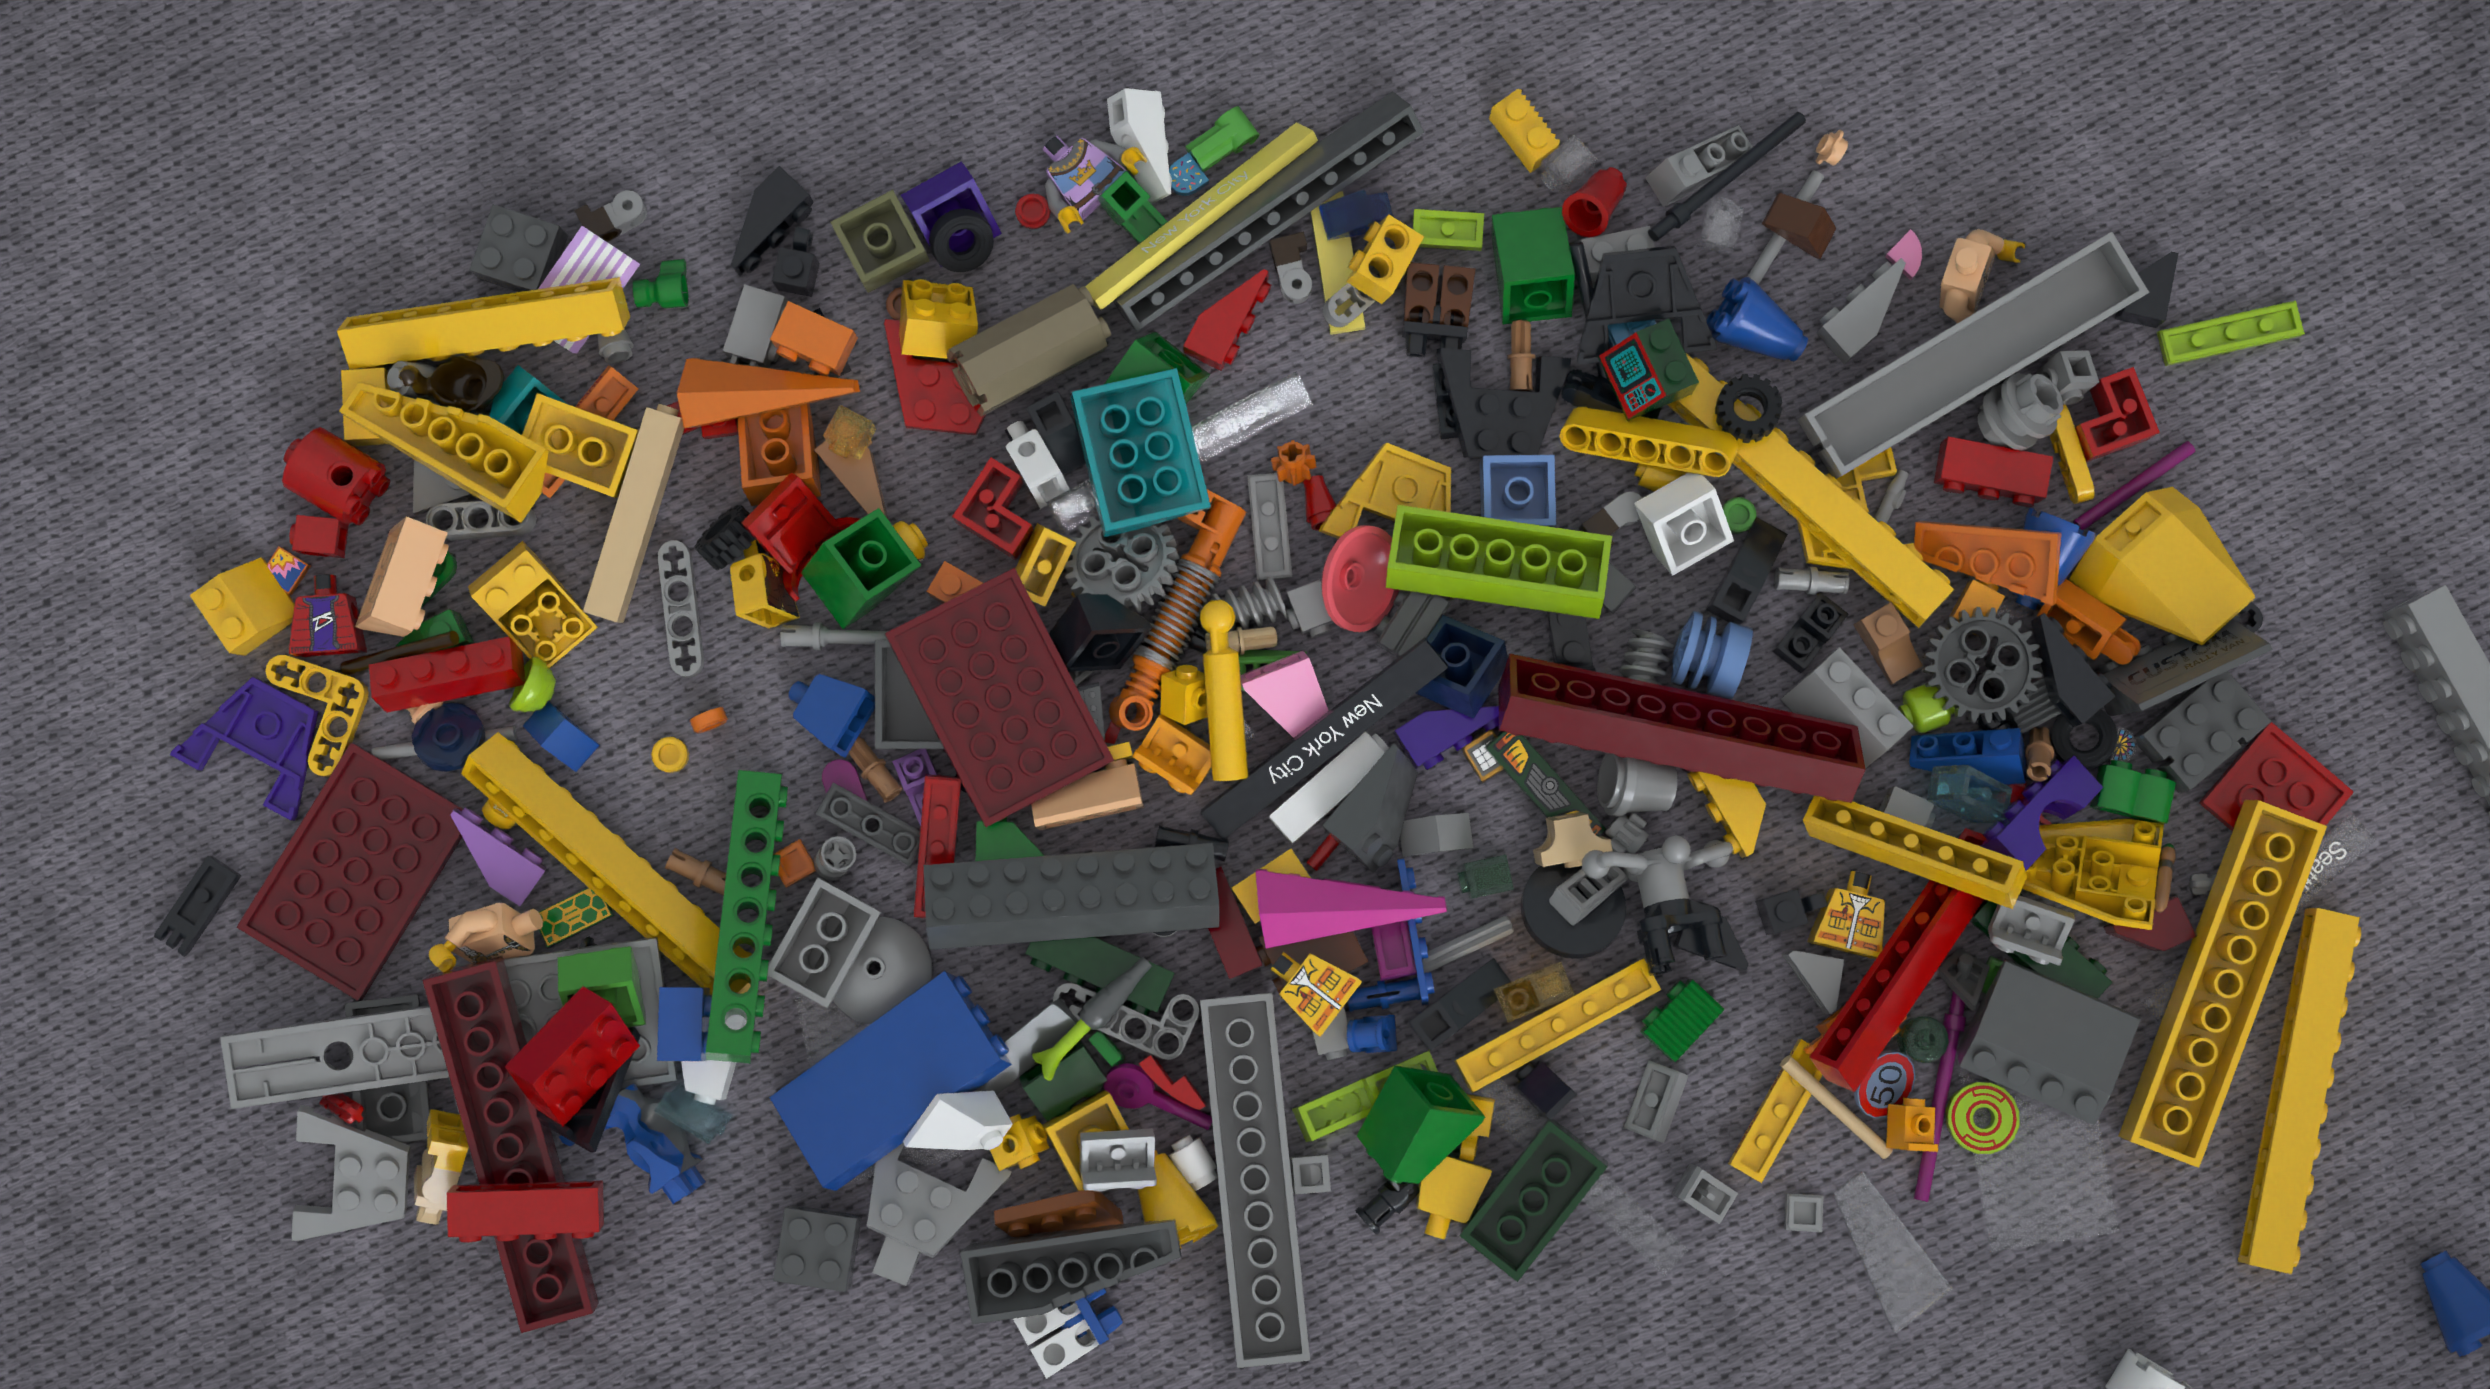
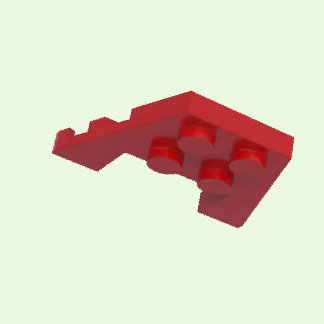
[884,319,986,435]

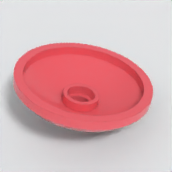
[1321,525,1399,632]

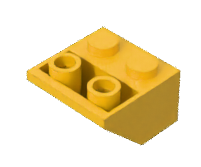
[899,279,978,360]

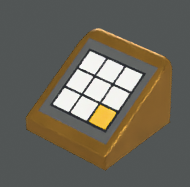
[1462,730,1503,783]

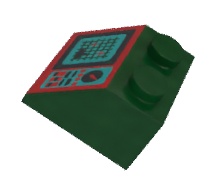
[1598,319,1699,421]

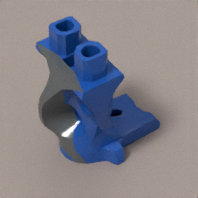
[559,1083,706,1204]

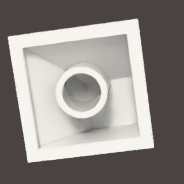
[903,1091,1013,1150]

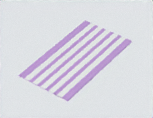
[538,226,640,353]

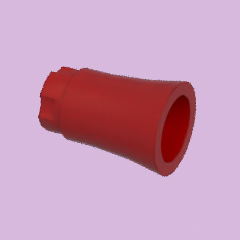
[1562,167,1627,237]

